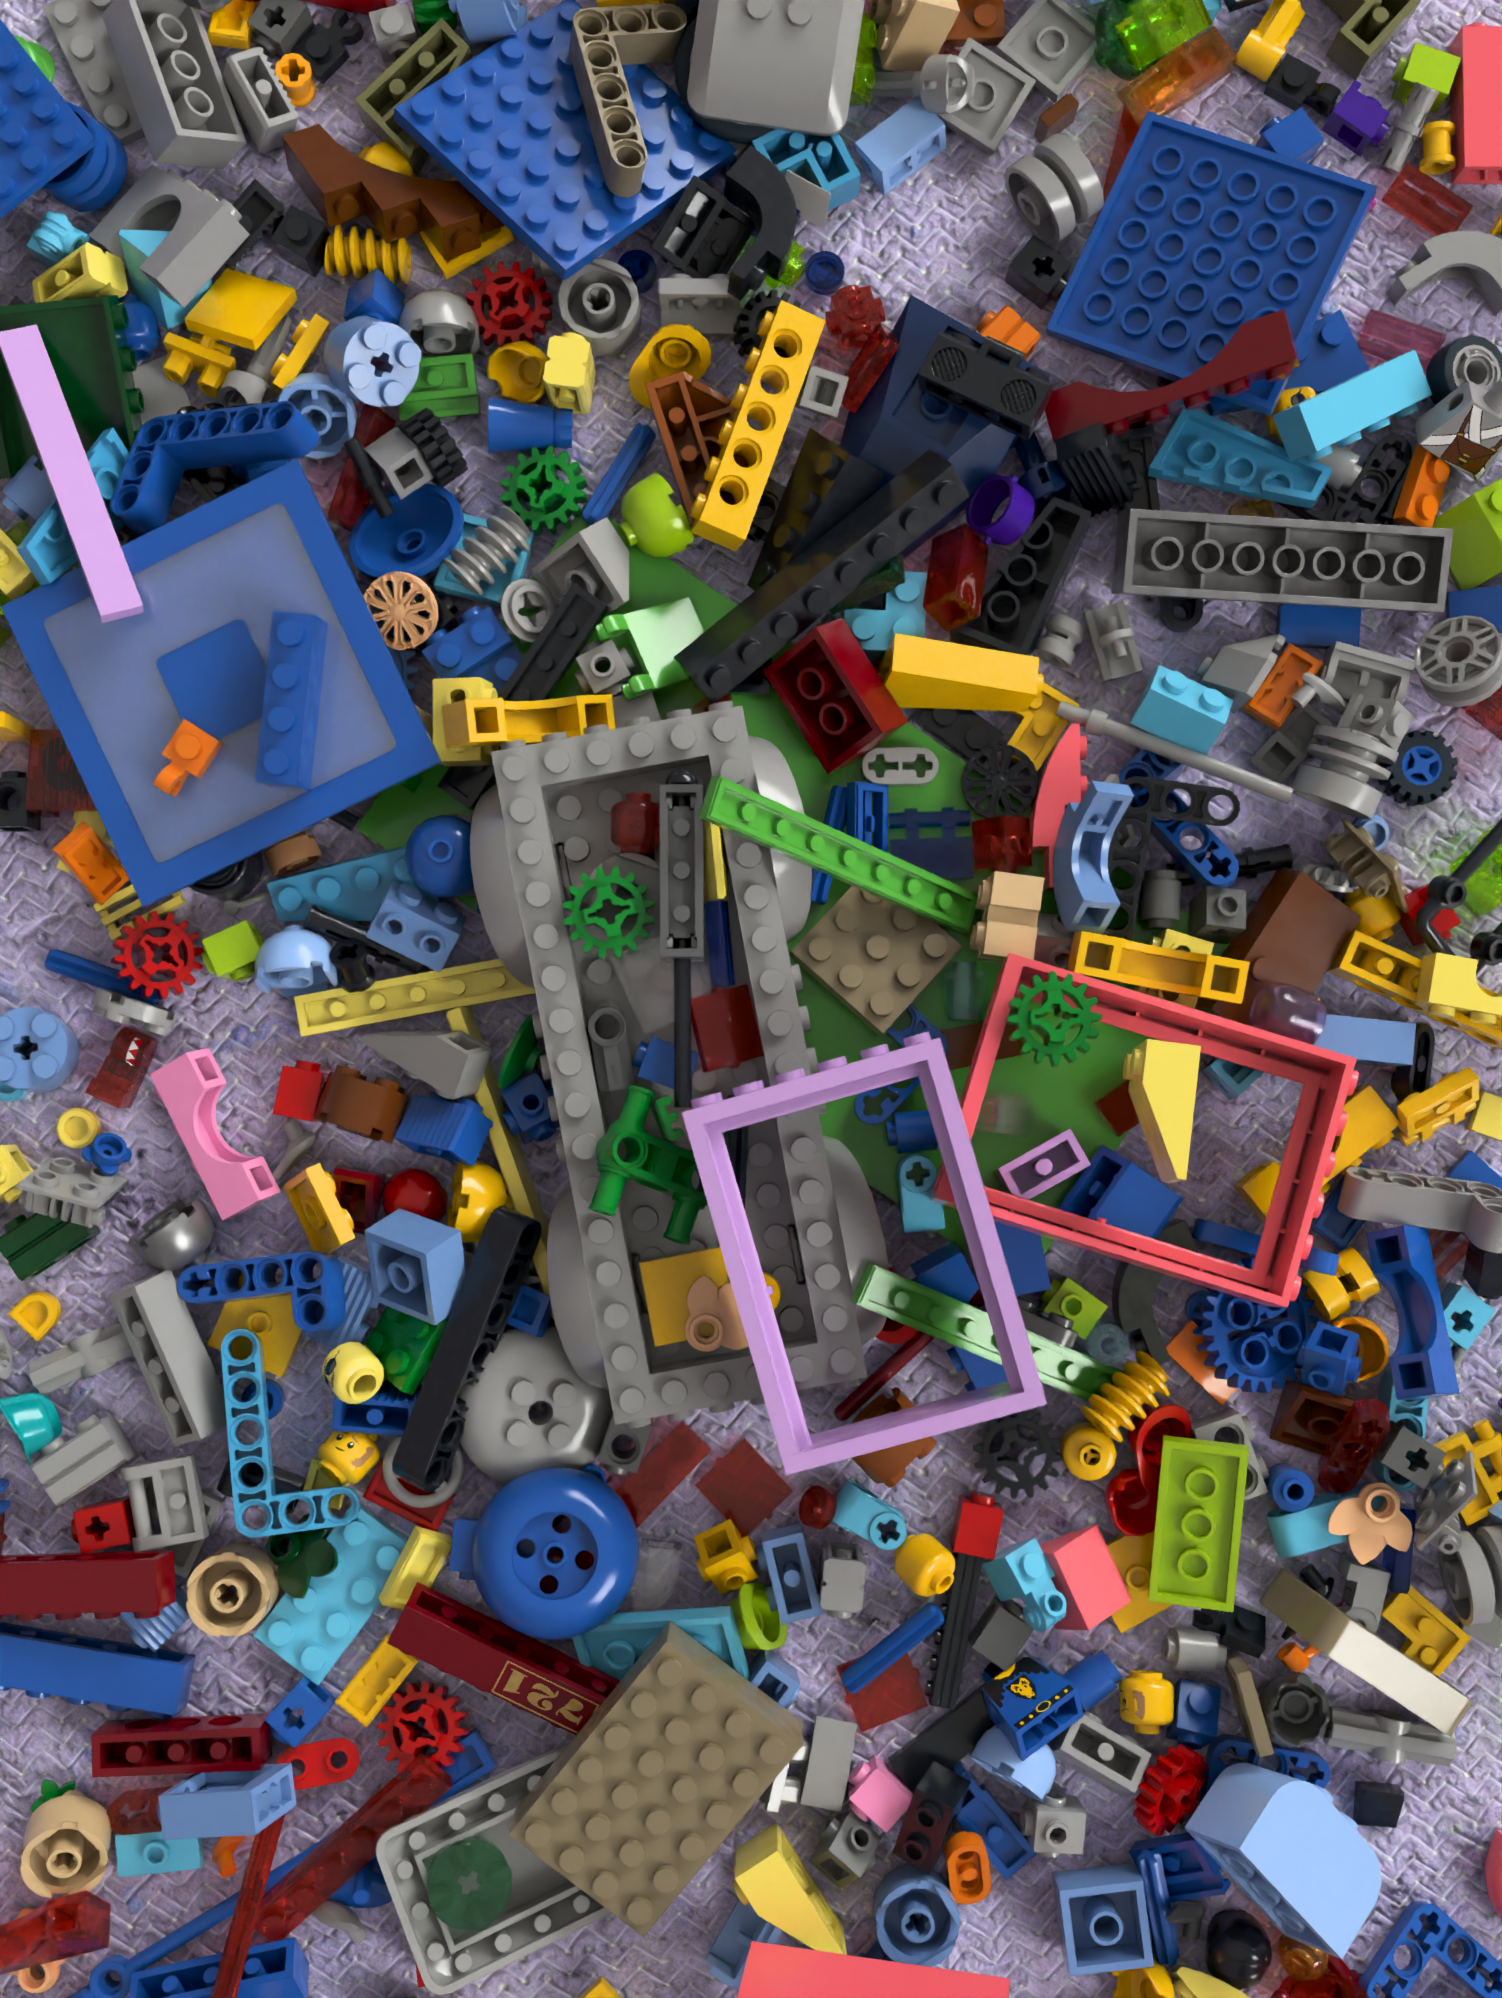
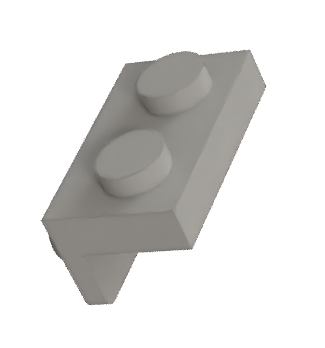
[659,274,740,336]

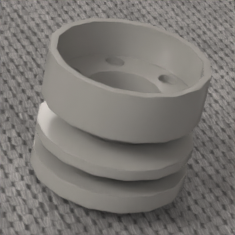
[1292,725,1399,820]

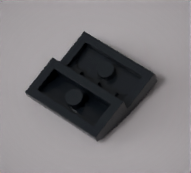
[650,175,756,278]

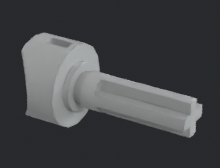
[862,54,975,114]
[216,316,293,407]

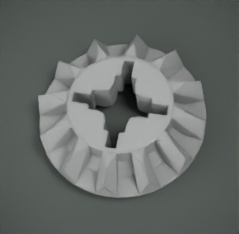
[497,579,557,643]
[1298,861,1360,893]

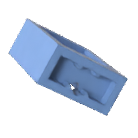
[1287,1013,1416,1067]
[157,1763,296,1840]

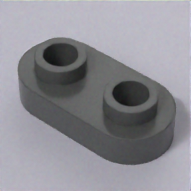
[1016,1296,1079,1348]

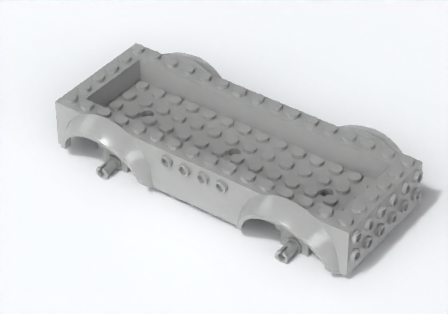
[470,701,889,1429]

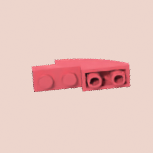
[1027,724,1088,891]

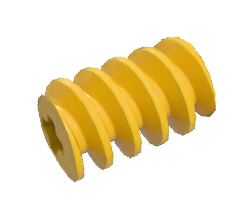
[324,224,412,285]
[1079,1350,1171,1443]

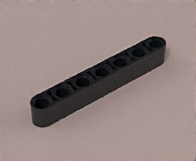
[392,1206,542,1492]

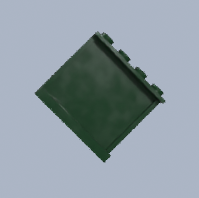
[0,295,144,479]

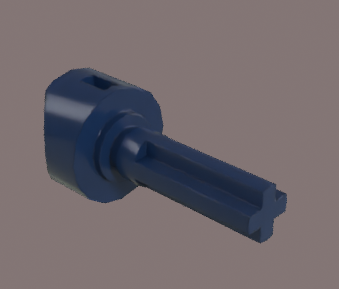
[1014,431,1072,516]

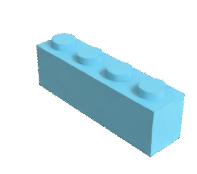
[1273,349,1432,463]

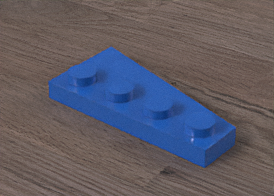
[1205,310,1369,416]

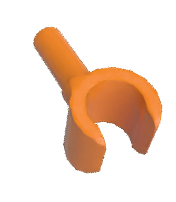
[1277,1641,1321,1672]

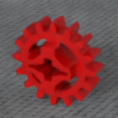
[465,261,553,347]
[111,911,204,1000]
[377,1681,469,1777]
[1133,1744,1207,1836]

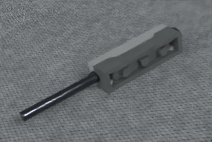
[659,769,704,1108]

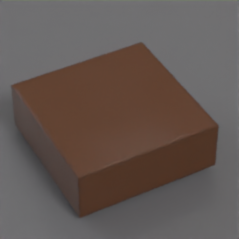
[1034,93,1079,143]

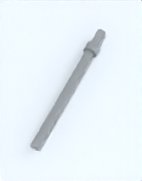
[1056,701,1294,804]

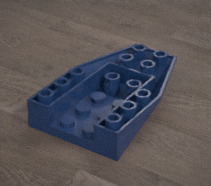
[840,295,1050,574]

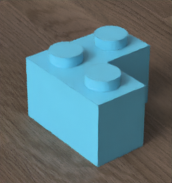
[843,570,928,661]

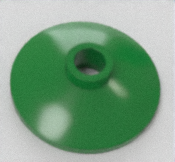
[497,1014,543,1090]

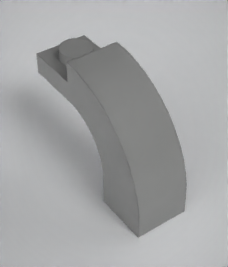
[1386,231,1502,316]

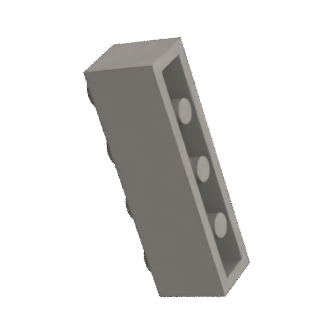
[108,1270,227,1446]

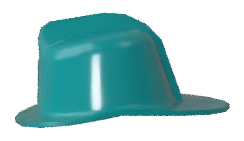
[0,1392,62,1466]

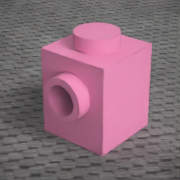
[847,1755,913,1833]

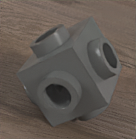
[809,1810,882,1889]

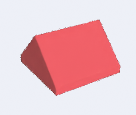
[1039,1523,1131,1630]

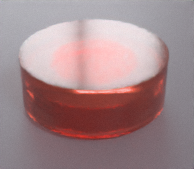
[799,1485,837,1530]

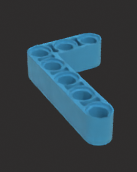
[221,1329,361,1538]

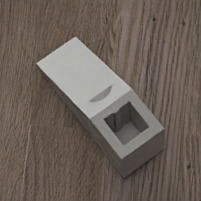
[360,1031,492,1100]

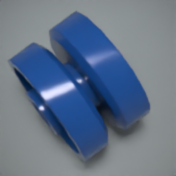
[40,102,128,212]

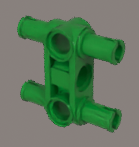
[588,1085,708,1245]

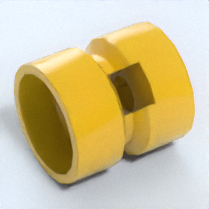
[1300,1246,1380,1321]

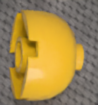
[446,1161,513,1243]

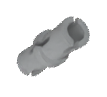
[1377,82,1439,172]

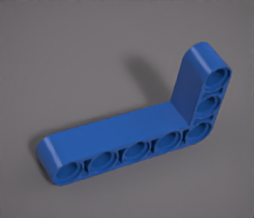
[110,401,319,537]

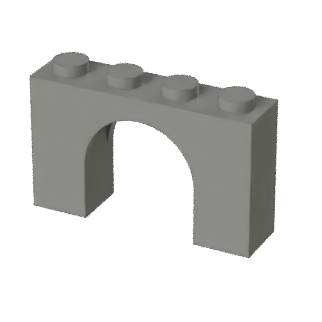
[89,165,250,308]

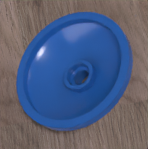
[349,483,464,583]

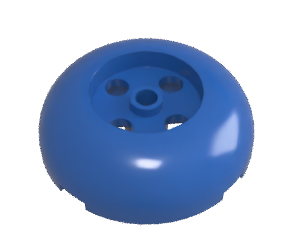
[471,1467,639,1639]

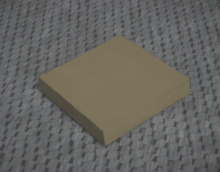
[1224,1649,1274,1758]

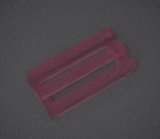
[1357,309,1446,375]

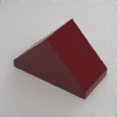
[333,1166,386,1235]

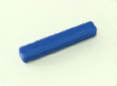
[581,423,656,526]
[811,786,847,905]
[44,949,161,1005]
[841,1602,944,1694]
[1136,1849,1180,1966]

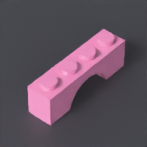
[149,1048,281,1221]

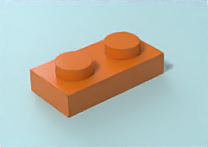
[1393,445,1452,528]

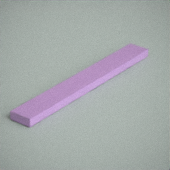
[0,324,144,623]

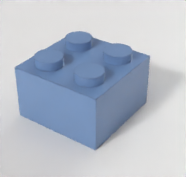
[364,1208,466,1325]
[1052,1862,1154,1977]

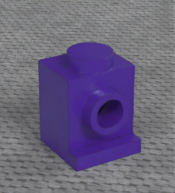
[1322,80,1392,157]

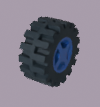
[1377,730,1458,806]

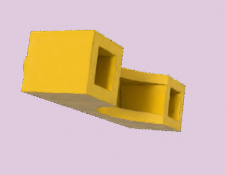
[442,694,615,748]
[1067,931,1250,1004]
[1233,1085,1401,1224]

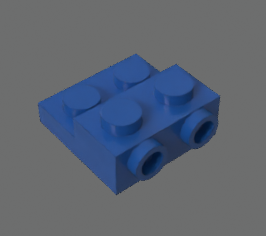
[422,606,523,695]

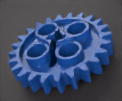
[1192,1258,1319,1393]

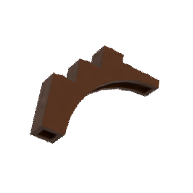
[282,124,505,260]

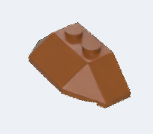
[645,371,749,538]

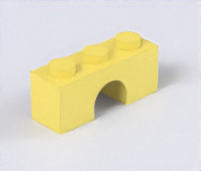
[1415,952,1502,1025]

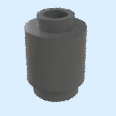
[1139,870,1181,930]

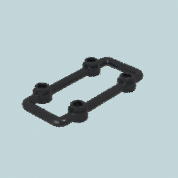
[1414,818,1502,975]

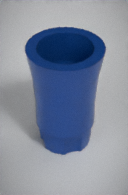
[488,396,573,454]

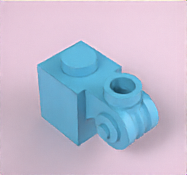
[26,211,97,268]
[982,1538,1067,1633]

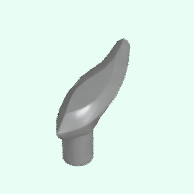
[1290,673,1347,715]
[271,1119,316,1182]
[294,1897,367,1943]

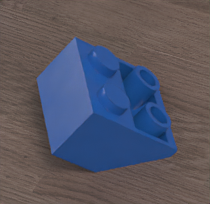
[1058,1145,1183,1267]

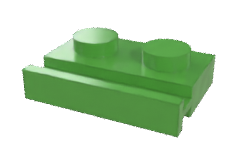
[399,353,481,422]

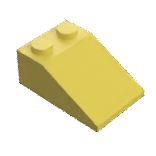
[1123,1039,1201,1183]
[732,1822,847,1955]

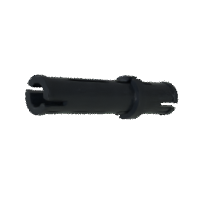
[1166,843,1293,887]
[303,904,422,974]

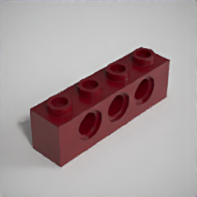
[91,1713,272,1778]

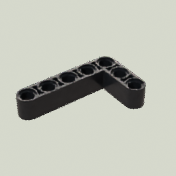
[1101,776,1240,941]

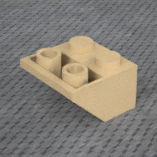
[868,0,960,71]

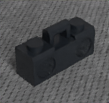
[918,332,1053,441]

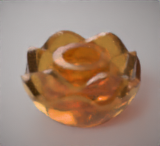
[1277,1934,1329,1982]

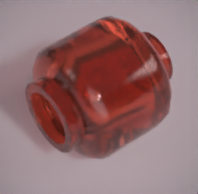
[611,792,660,855]

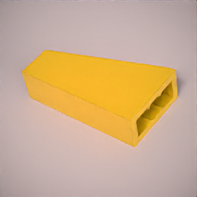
[877,633,1044,712]

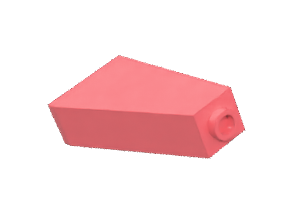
[1449,23,1502,184]

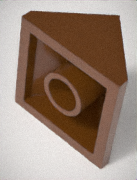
[1270,1380,1382,1464]

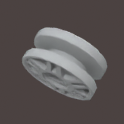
[1414,615,1502,707]

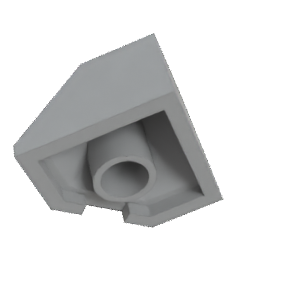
[530,517,629,617]
[1195,634,1286,714]

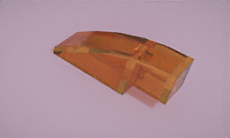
[1117,26,1237,127]

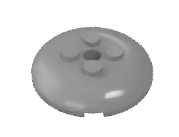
[456,1324,612,1484]

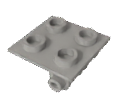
[16,1157,128,1228]
[1414,1450,1477,1555]

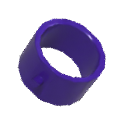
[966,475,1035,546]

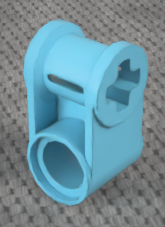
[897,1152,945,1234]
[826,1479,907,1550]

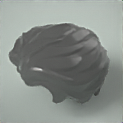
[1259,1672,1331,1748]

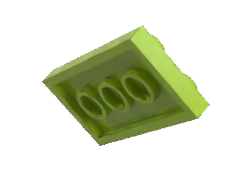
[1148,1435,1249,1612]

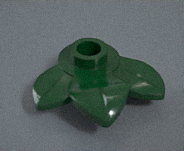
[266,1514,338,1599]

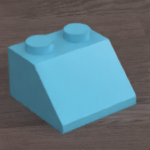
[1130,665,1234,755]

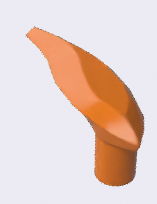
[212,1835,246,1877]

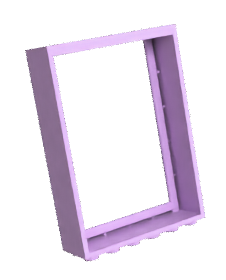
[682,1032,1047,1475]

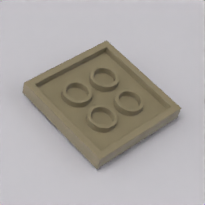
[789,886,962,1037]

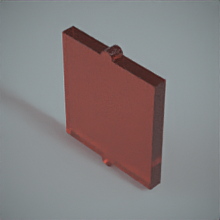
[691,984,764,1073]
[695,1438,793,1537]
[836,1652,928,1732]

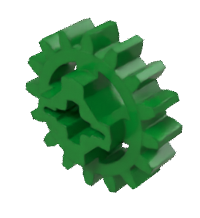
[500,446,588,536]
[562,866,655,959]
[1005,971,1102,1067]

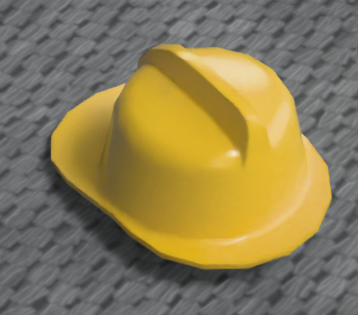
[629,323,711,409]

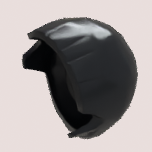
[1206,1909,1272,1990]

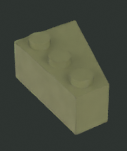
[354,18,472,176]

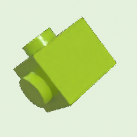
[1390,42,1461,114]
[201,920,264,983]
[1039,1275,1108,1340]

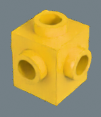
[693,1519,758,1595]

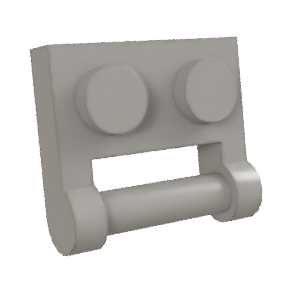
[120,1453,209,1552]

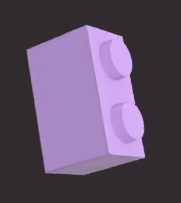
[993,1129,1091,1200]

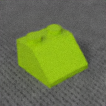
[1432,478,1502,591]

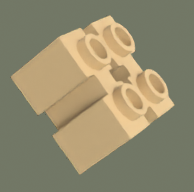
[969,871,1045,964]

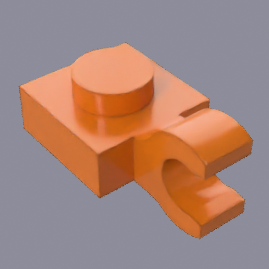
[153,719,224,797]

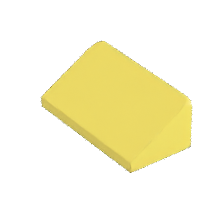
[703,820,729,904]

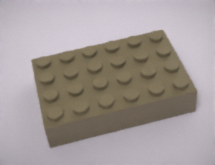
[509,1621,803,1937]

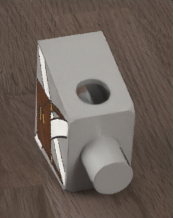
[1415,377,1502,481]

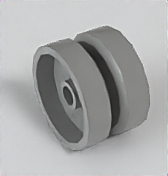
[1004,133,1104,245]
[1438,1524,1502,1627]

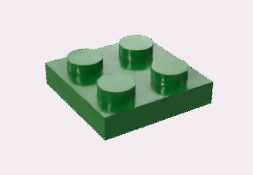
[365,1306,449,1395]

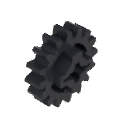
[973,1411,1063,1499]

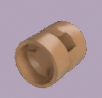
[264,829,323,876]

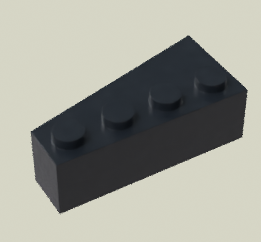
[747,428,885,591]
[949,497,1091,656]

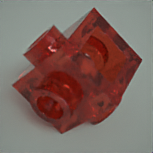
[825,285,885,351]
[971,815,1032,874]

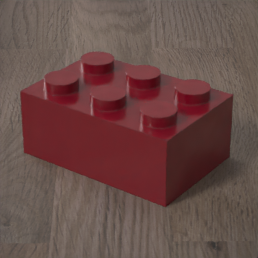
[763,618,908,774]

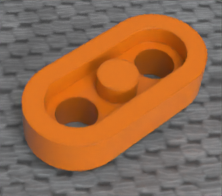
[943,1831,991,1905]

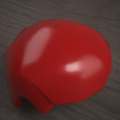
[382,1167,448,1222]
[1104,1468,1157,1536]

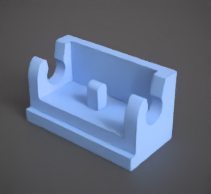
[855,97,946,196]
[706,1899,782,1993]

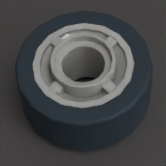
[1426,335,1502,405]

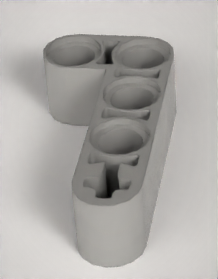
[1337,1167,1502,1253]

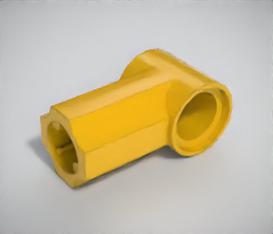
[1232,0,1306,83]

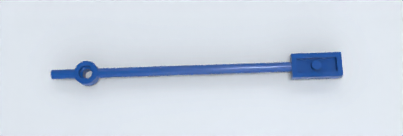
[67,1728,497,1998]

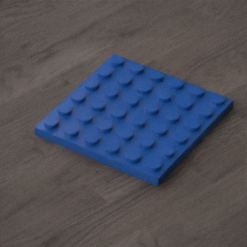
[394,0,737,281]
[1046,111,1377,416]

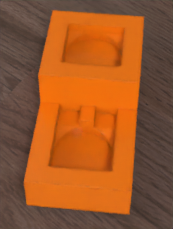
[1165,1319,1238,1406]

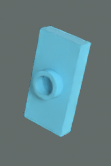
[115,1826,204,1877]

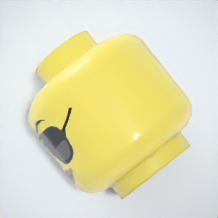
[322,1342,384,1404]

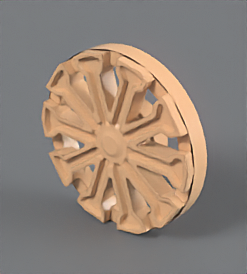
[363,571,438,650]

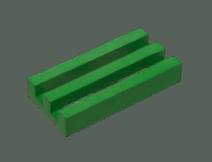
[650,1095,685,1142]

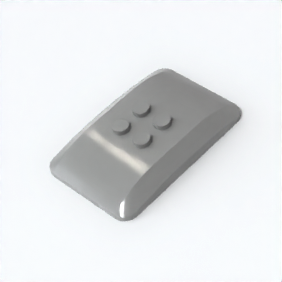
[687,0,865,136]
[375,1742,611,1995]

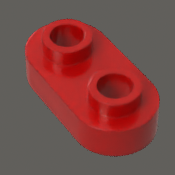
[276,1738,360,1790]

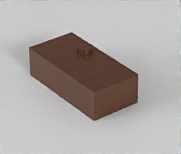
[1195,869,1361,1036]

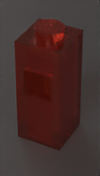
[922,523,989,632]

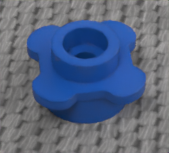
[82,1133,132,1176]

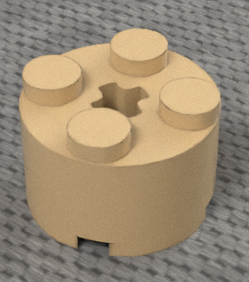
[186,1542,281,1637]
[20,1790,112,1899]

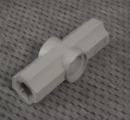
[28,1322,134,1395]
[1323,1706,1457,1767]

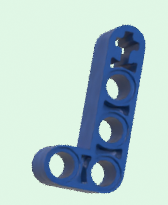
[1119,737,1239,889]
[177,1251,346,1332]

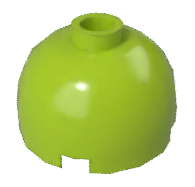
[618,473,694,558]

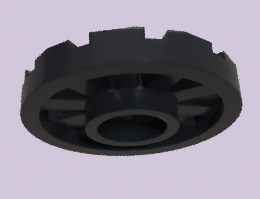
[961,744,1038,821]

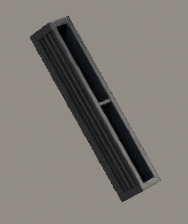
[924,1552,983,1710]

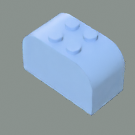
[1184,1763,1381,1959]

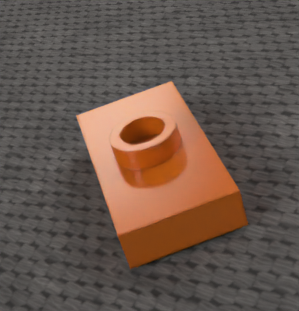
[1244,643,1324,731]
[52,821,129,906]

